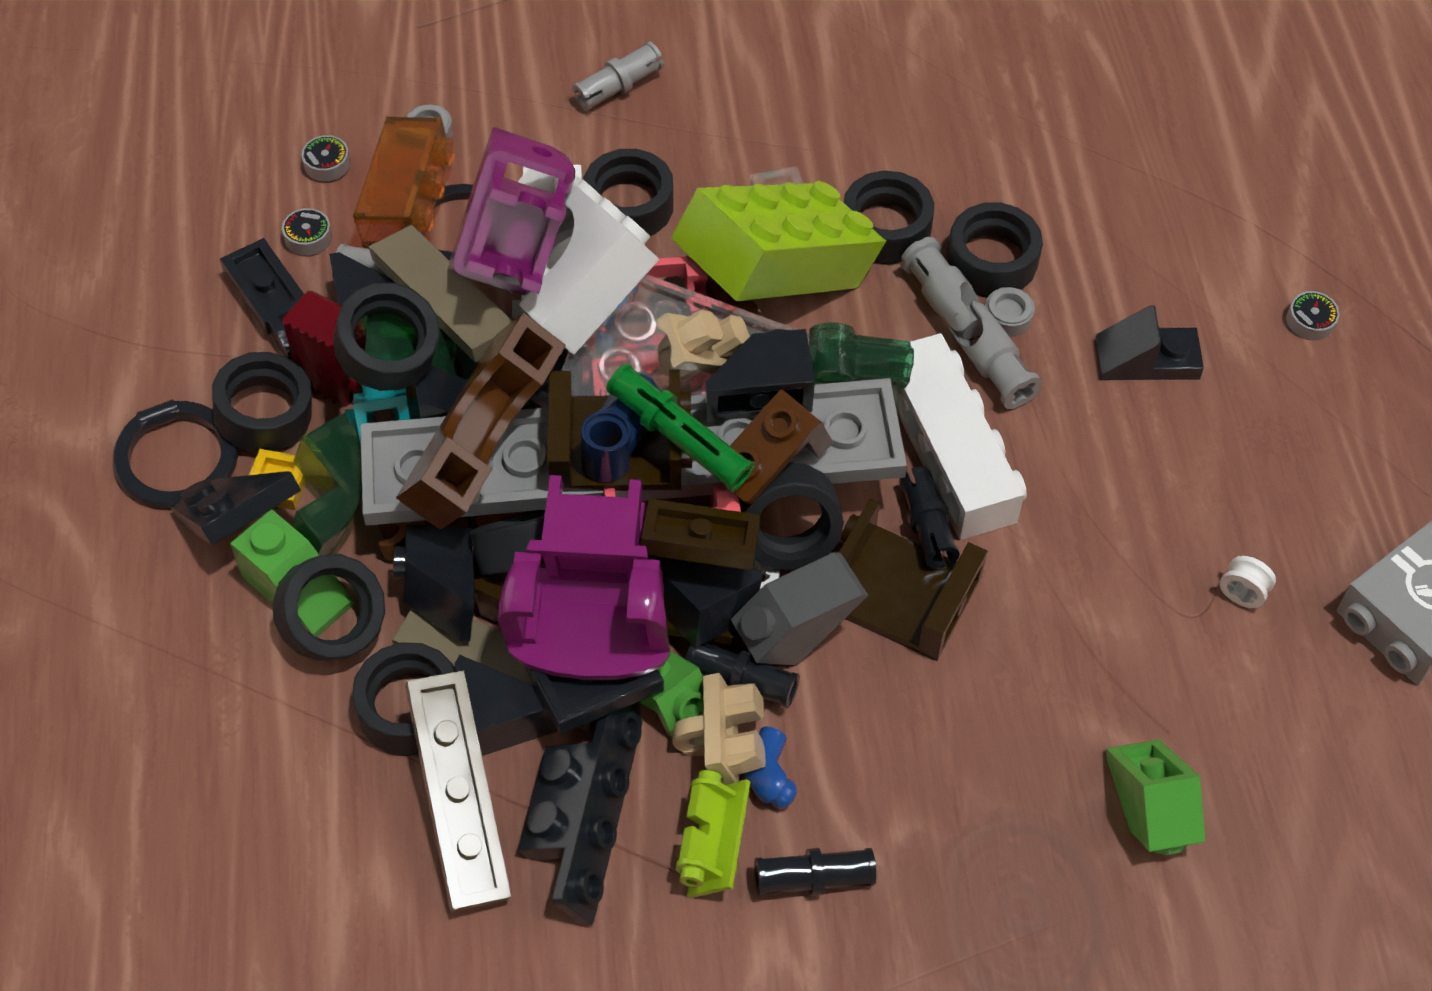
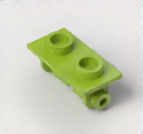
[676,770,751,898]

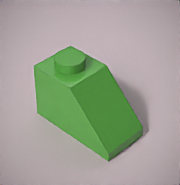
[230,509,355,637]
[1106,739,1205,854]

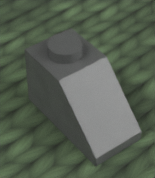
[731,552,869,665]

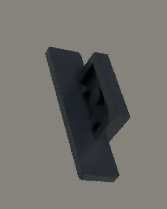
[518,706,643,925]

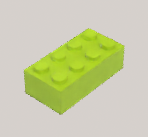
[671,181,886,301]

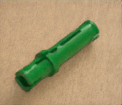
[606,363,755,492]

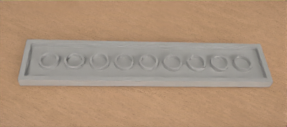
[361,378,907,526]

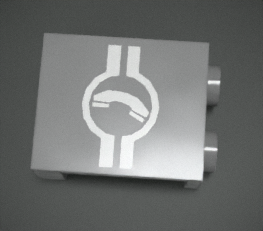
[1336,520,1432,686]

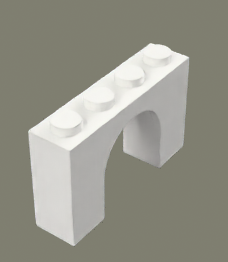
[509,169,659,354]

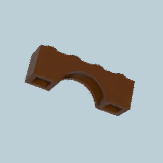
[396,313,566,530]

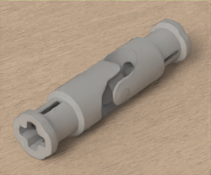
[901,237,1042,409]

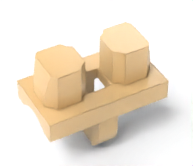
[655,310,750,379]
[673,673,766,785]

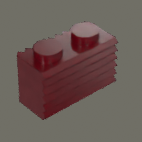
[283,290,370,408]

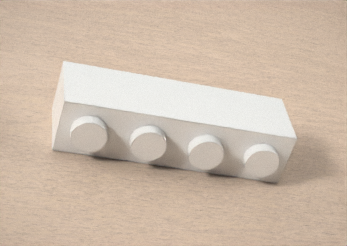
[881,333,1027,540]

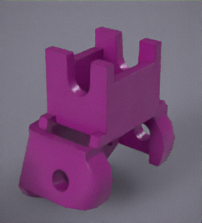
[448,127,575,296]
[498,475,671,680]

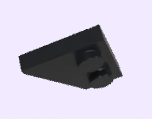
[170,471,301,546]

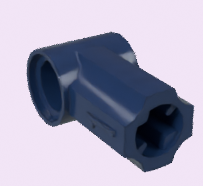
[581,371,663,483]

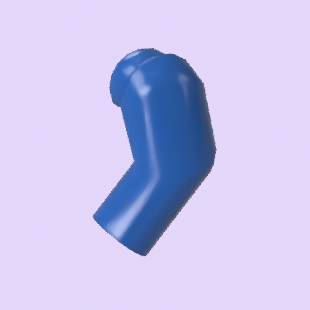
[744,726,797,809]

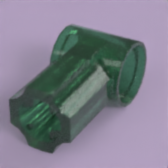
[809,322,914,389]

